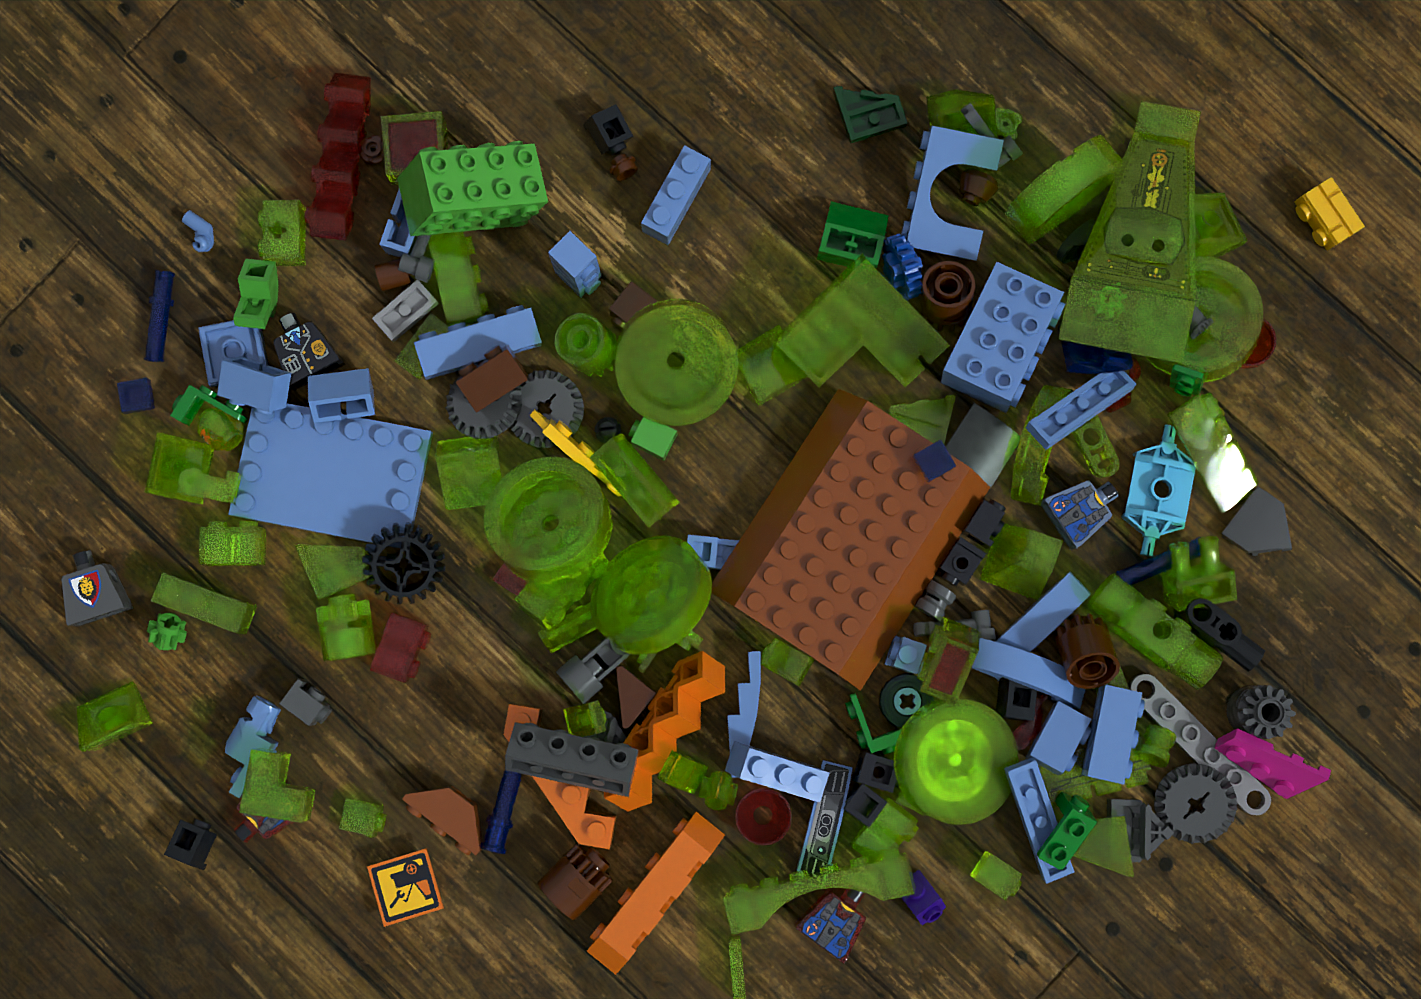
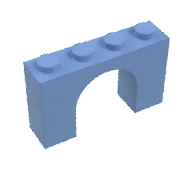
[901,126,1004,261]

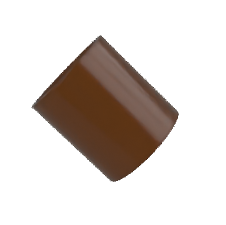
[375,258,412,291]

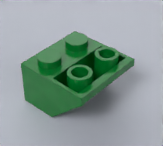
[817,201,889,273]

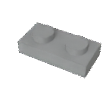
[372,280,439,343]

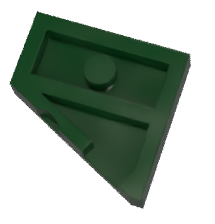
[833,86,907,144]

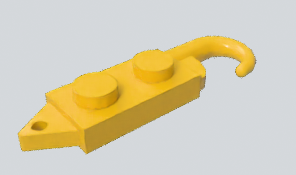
[530,409,624,497]

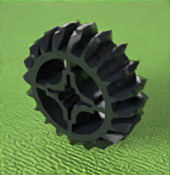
[362,522,446,605]

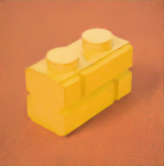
[1295,177,1365,251]

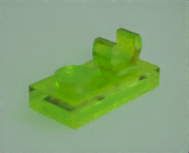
[538,602,605,653]
[563,700,607,737]

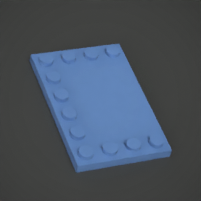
[228,403,433,548]

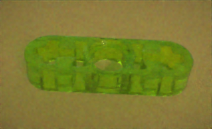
[1072,415,1119,478]

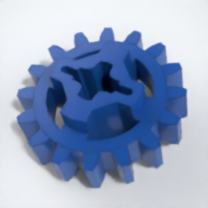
[882,233,923,301]

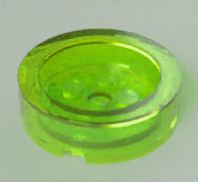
[1005,135,1126,243]
[1136,256,1263,383]
[615,298,738,426]
[484,457,613,584]

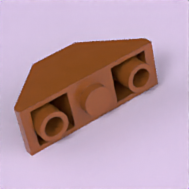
[402,786,484,855]

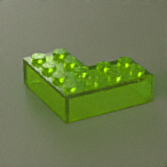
[775,253,950,387]

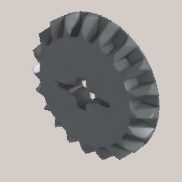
[510,370,584,448]
[445,374,522,439]
[1154,764,1237,844]

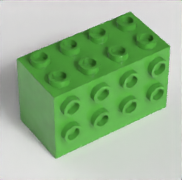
[397,141,548,236]

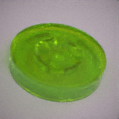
[590,536,712,655]
[894,698,1018,825]

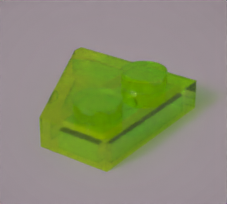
[295,544,373,600]

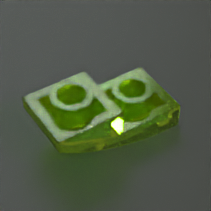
[657,750,709,794]

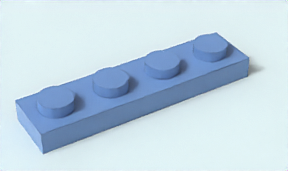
[1026,363,1136,450]
[1004,757,1074,884]

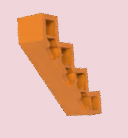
[604,651,725,812]
[503,703,617,849]
[587,812,725,975]

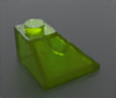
[926,89,998,139]
[1169,193,1248,265]
[728,325,810,406]
[980,524,1063,600]

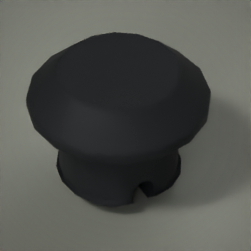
[595,417,621,444]

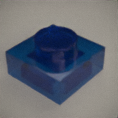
[117,378,155,414]
[913,440,956,482]

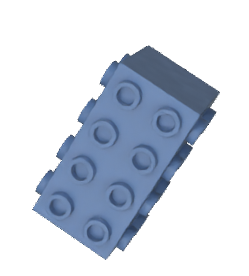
[941,262,1066,413]

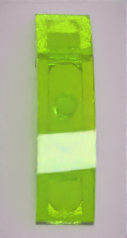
[1011,385,1073,506]

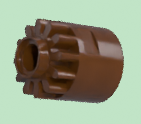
[921,261,975,332]
[1055,613,1120,689]
[537,843,613,921]

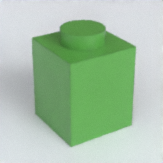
[629,415,677,461]

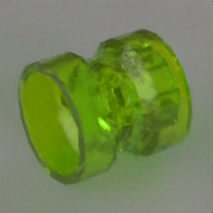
[1137,725,1177,767]

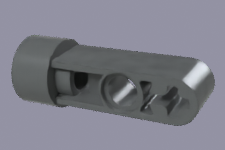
[556,607,661,704]

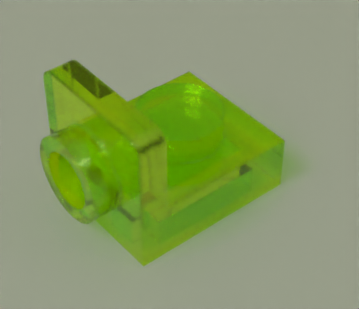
[339,798,387,838]

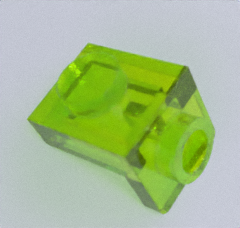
[761,638,814,687]

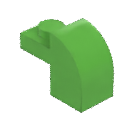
[233,259,278,329]

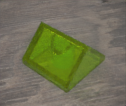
[145,432,214,505]
[77,681,153,752]

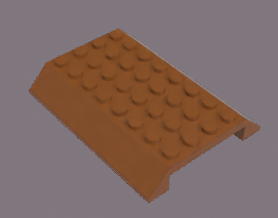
[707,389,990,691]

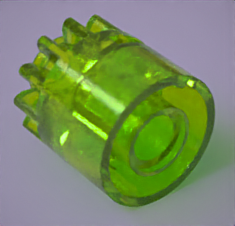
[554,313,621,377]
[316,594,377,661]

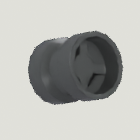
[915,580,957,622]

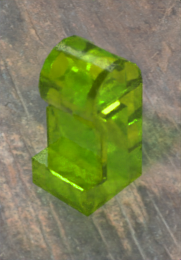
[178,468,242,504]

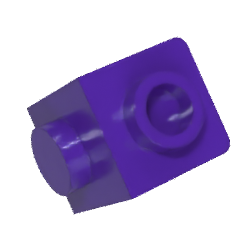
[895,870,946,925]

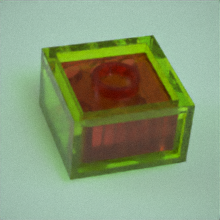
[381,111,448,185]
[917,617,979,705]

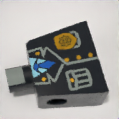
[274,313,345,391]

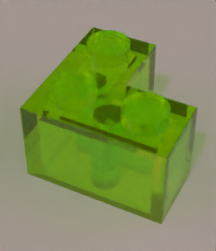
[239,748,316,823]

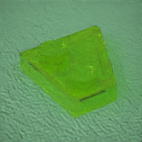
[888,395,956,449]
[1073,815,1135,877]

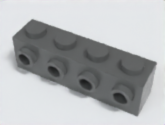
[505,722,638,797]

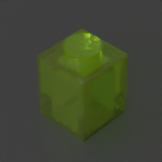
[970,850,1022,900]

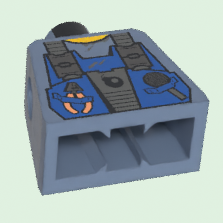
[1039,480,1119,550]

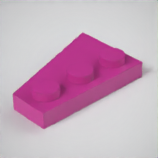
[1215,728,1331,799]

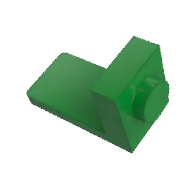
[1169,351,1212,397]
[170,385,248,426]
[845,693,906,755]
[1037,791,1097,870]

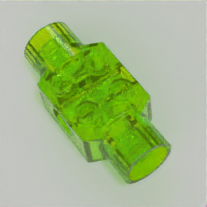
[1087,573,1223,690]

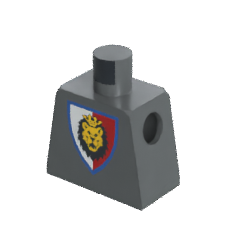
[61,550,133,627]

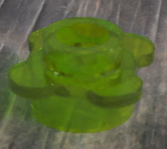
[989,108,1022,140]

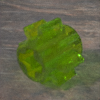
[699,771,738,810]

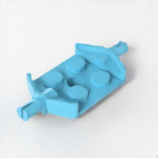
[1121,425,1196,557]

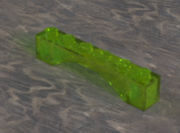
[723,849,916,935]

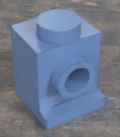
[884,636,927,674]

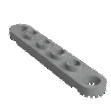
[1128,674,1271,815]

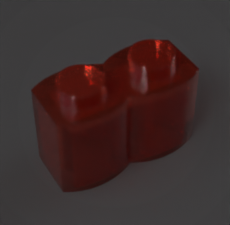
[370,612,432,683]

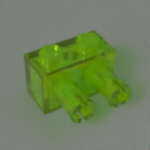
[1162,536,1237,612]

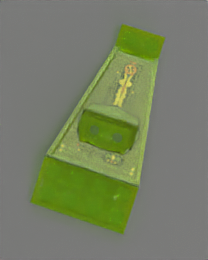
[1059,101,1201,363]

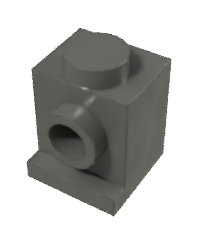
[279,679,332,726]

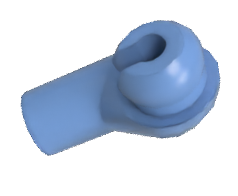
[182,210,214,252]

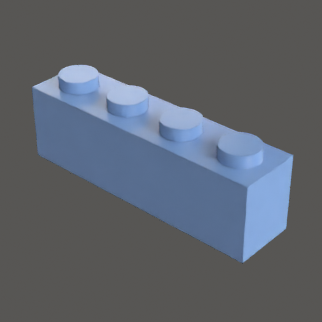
[414,305,542,380]

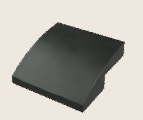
[944,403,1023,488]

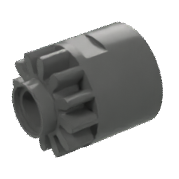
[1226,685,1296,739]

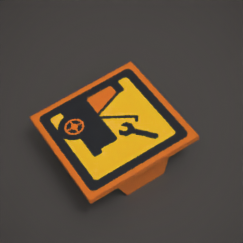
[367,848,444,927]

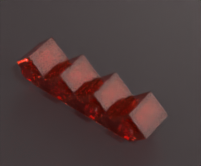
[305,73,371,241]

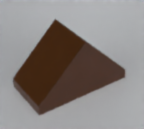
[616,666,656,728]

